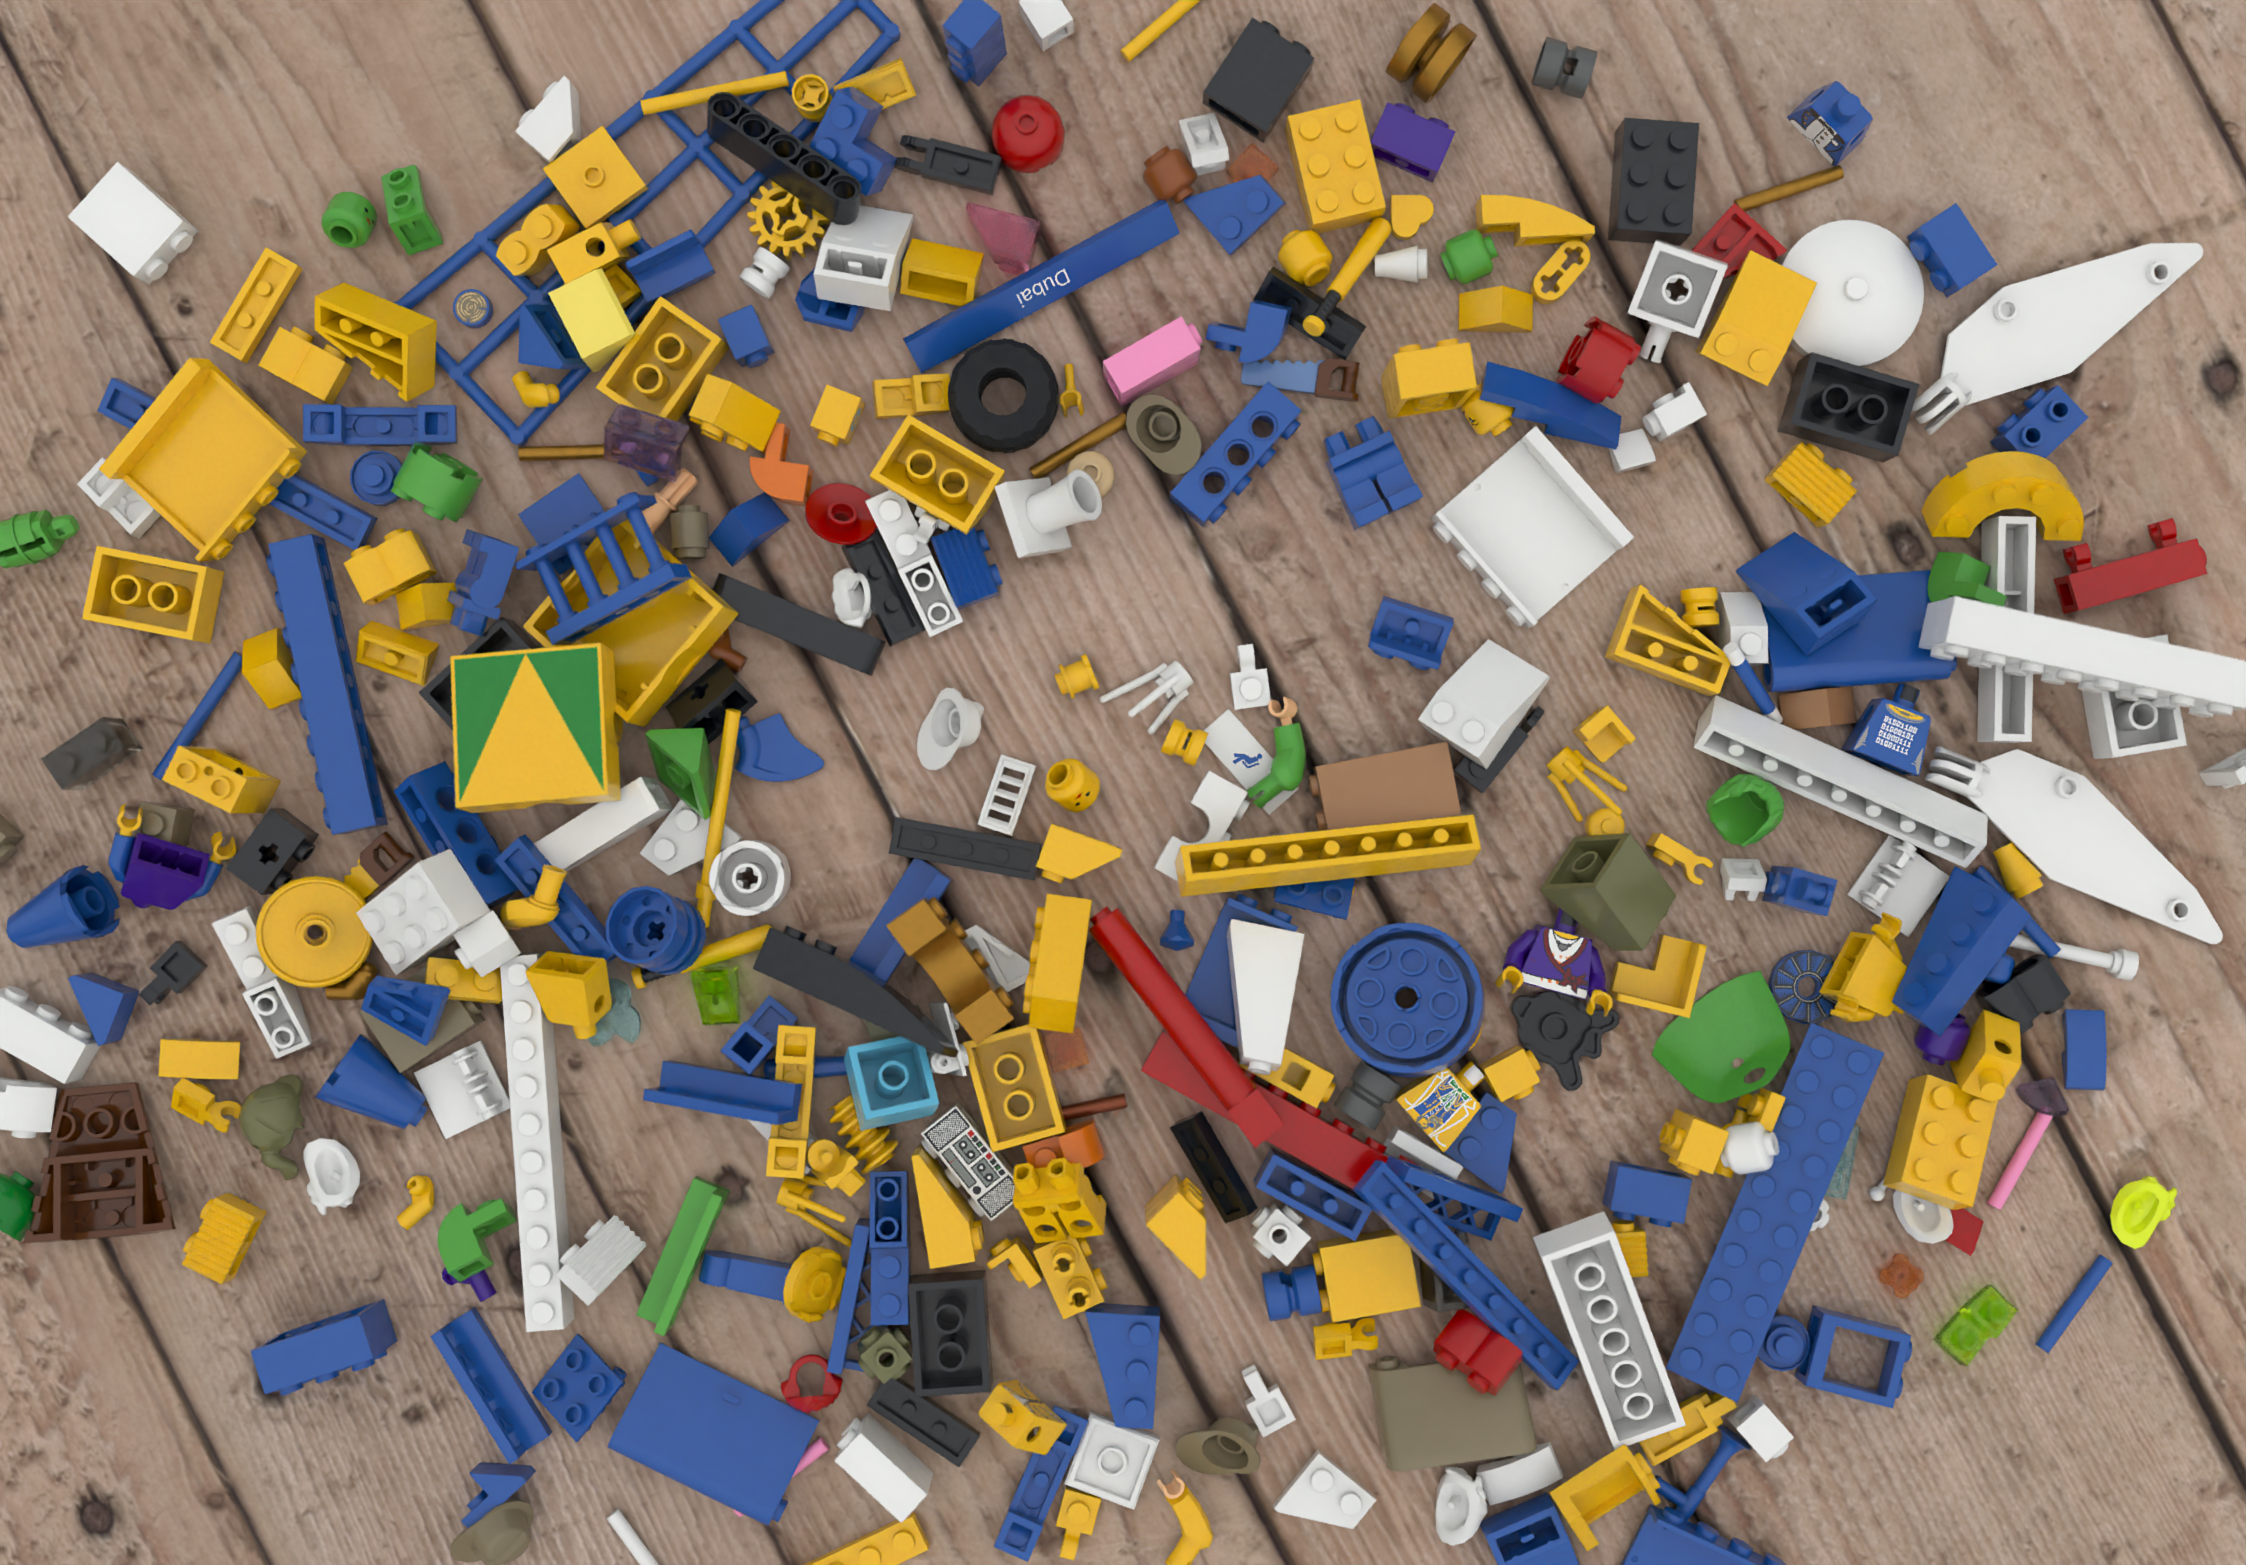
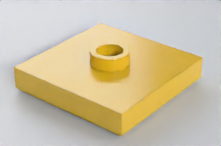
[543,125,648,229]

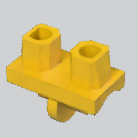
[806,1138,866,1197]

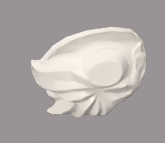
[303,1138,360,1215]
[1893,1190,1954,1244]
[1435,1466,1488,1546]

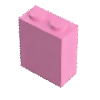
[1103,316,1203,407]

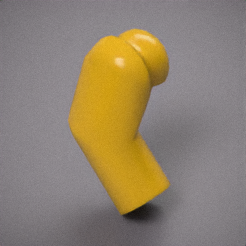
[397,1175,434,1230]

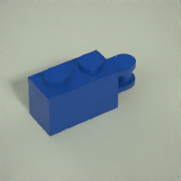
[1762,866,1838,916]

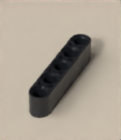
[707,92,861,225]
[712,573,886,676]

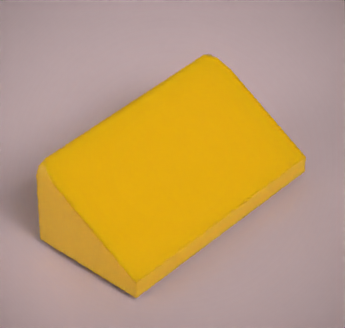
[355,621,439,686]

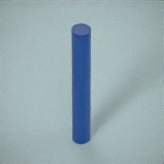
[1971,865,2061,959]
[2035,1254,2113,1354]

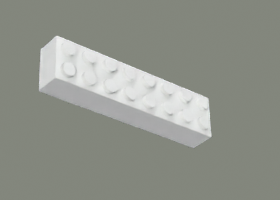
[1918,596,2246,718]

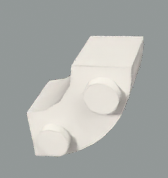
[0,1077,57,1138]

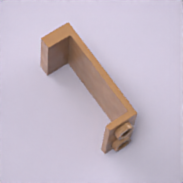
[1308,741,1462,831]

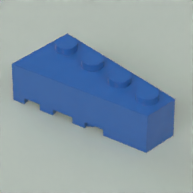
[1892,866,2032,1037]

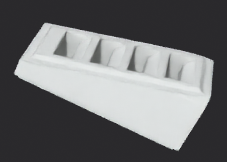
[977,755,1036,836]

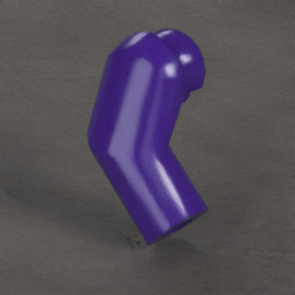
[442,1267,497,1302]

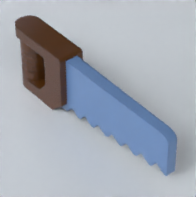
[1241,358,1360,402]

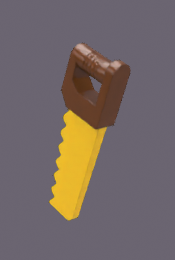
[317,831,415,932]

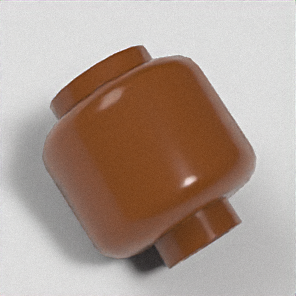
[1143,146,1198,205]

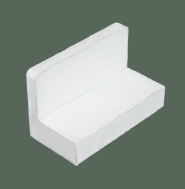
[1383,1125,1463,1199]

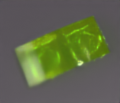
[1933,1284,2018,1366]

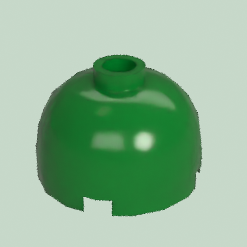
[0,1171,35,1242]

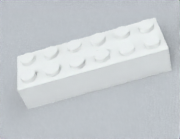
[1533,1211,1686,1450]

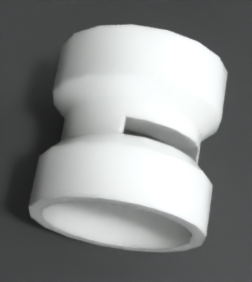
[739,247,790,299]

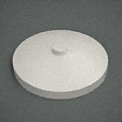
[1780,220,1924,367]

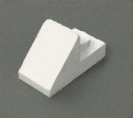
[1179,113,1229,175]

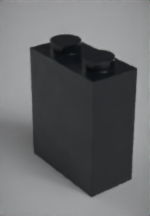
[1202,17,1314,143]

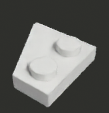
[1273,1449,1376,1529]

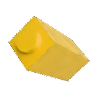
[1237,1046,1336,1108]

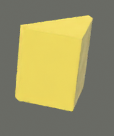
[548,268,636,372]

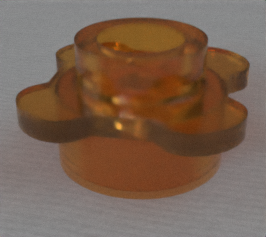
[1878,1253,1924,1299]

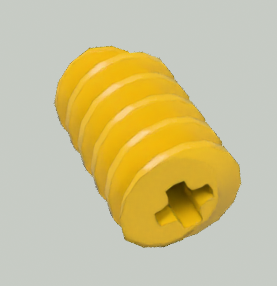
[826,1094,898,1175]

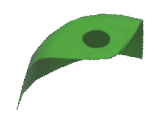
[1652,971,1791,1103]

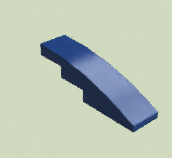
[1479,361,1621,450]

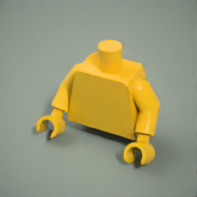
[1819,912,1907,1022]

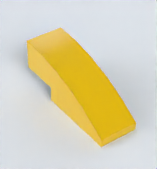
[1475,195,1595,246]

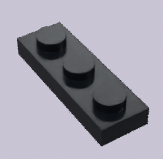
[1252,266,1367,360]
[842,530,925,647]
[1170,1111,1258,1224]
[867,1378,981,1467]

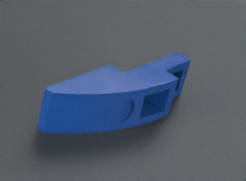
[869,1171,911,1326]

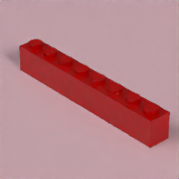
[1141,1029,1420,1189]

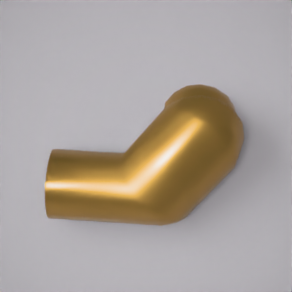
[326,962,378,1000]

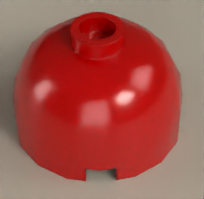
[991,95,1065,174]

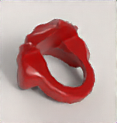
[780,1354,843,1413]

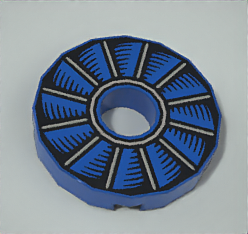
[1768,950,1838,1024]

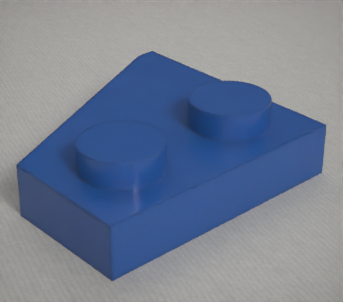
[1444,1090,1517,1194]

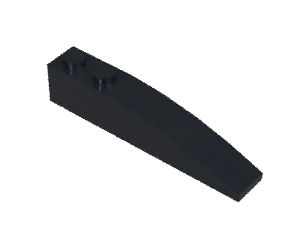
[753,925,958,1058]

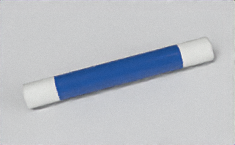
[1723,642,1783,723]

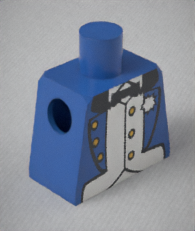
[1787,81,1873,166]

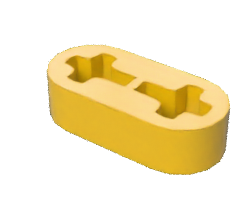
[1530,240,1591,304]

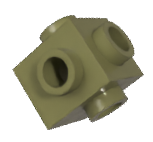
[857,1325,913,1384]

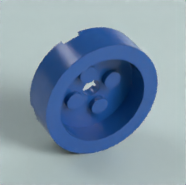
[1331,923,1485,1078]

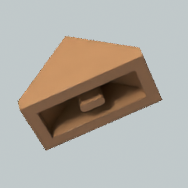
[1777,686,1856,730]

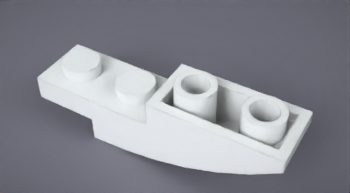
[865,490,963,637]
[212,906,312,1059]

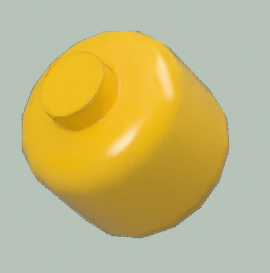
[1585,808,1625,836]

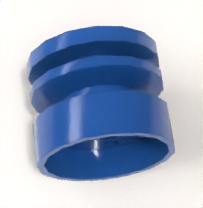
[606,886,706,975]

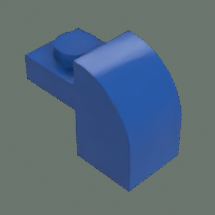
[1206,300,1292,362]
[720,995,798,1076]

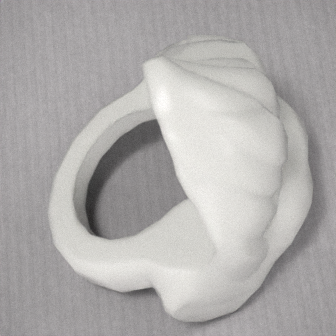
[831,568,872,628]

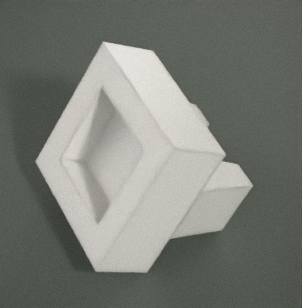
[1719,858,1767,901]

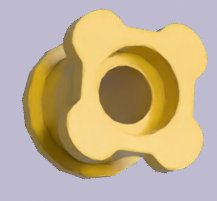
[1054,654,1099,699]

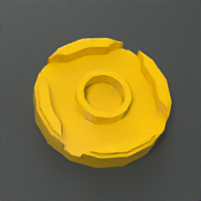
[783,1246,846,1322]

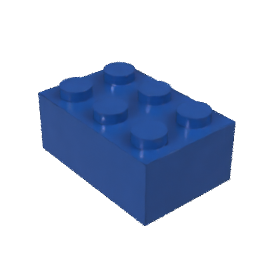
[251,1299,398,1396]

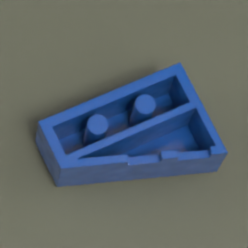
[1085,1303,1160,1429]

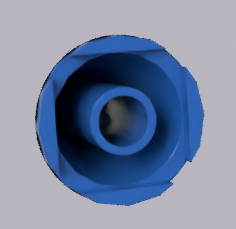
[6,865,120,948]
[315,1034,428,1129]

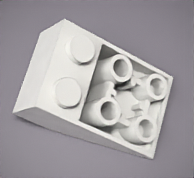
[814,205,914,311]

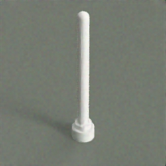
[2009,934,2139,981]

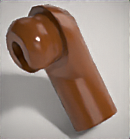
[708,628,748,673]

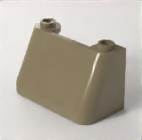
[1368,1356,1537,1471]

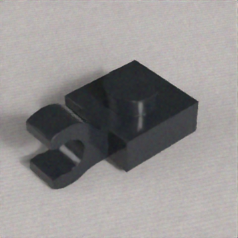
[139,941,208,1005]

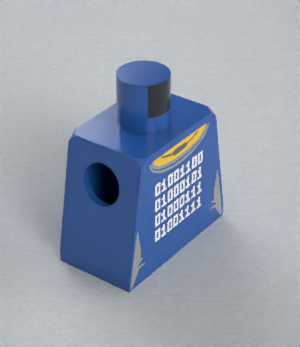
[1841,683,1931,776]

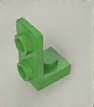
[381,165,443,256]

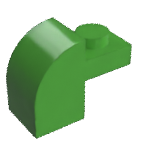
[1927,552,2007,607]
[437,1198,518,1282]

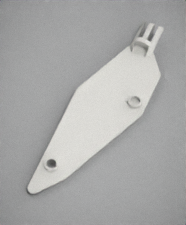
[1911,243,2203,435]
[1925,746,2223,945]

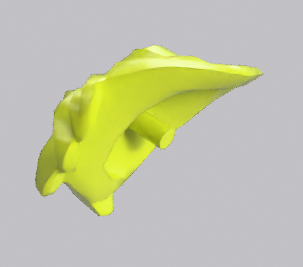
[2110,1175,2177,1249]

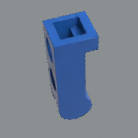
[699,1250,792,1305]

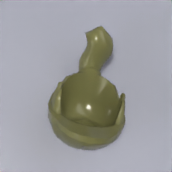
[239,1074,305,1180]

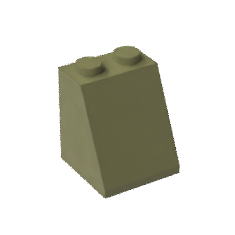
[1540,833,1676,951]

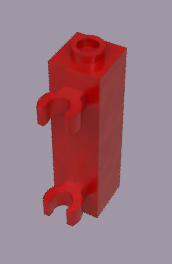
[2053,518,2208,614]

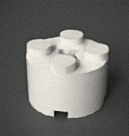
[709,840,791,916]

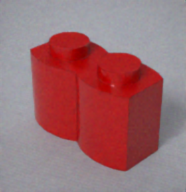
[1433,1307,1523,1396]

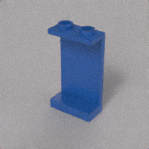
[1185,893,1298,1048]

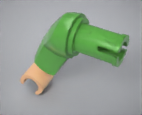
[1247,697,1306,808]

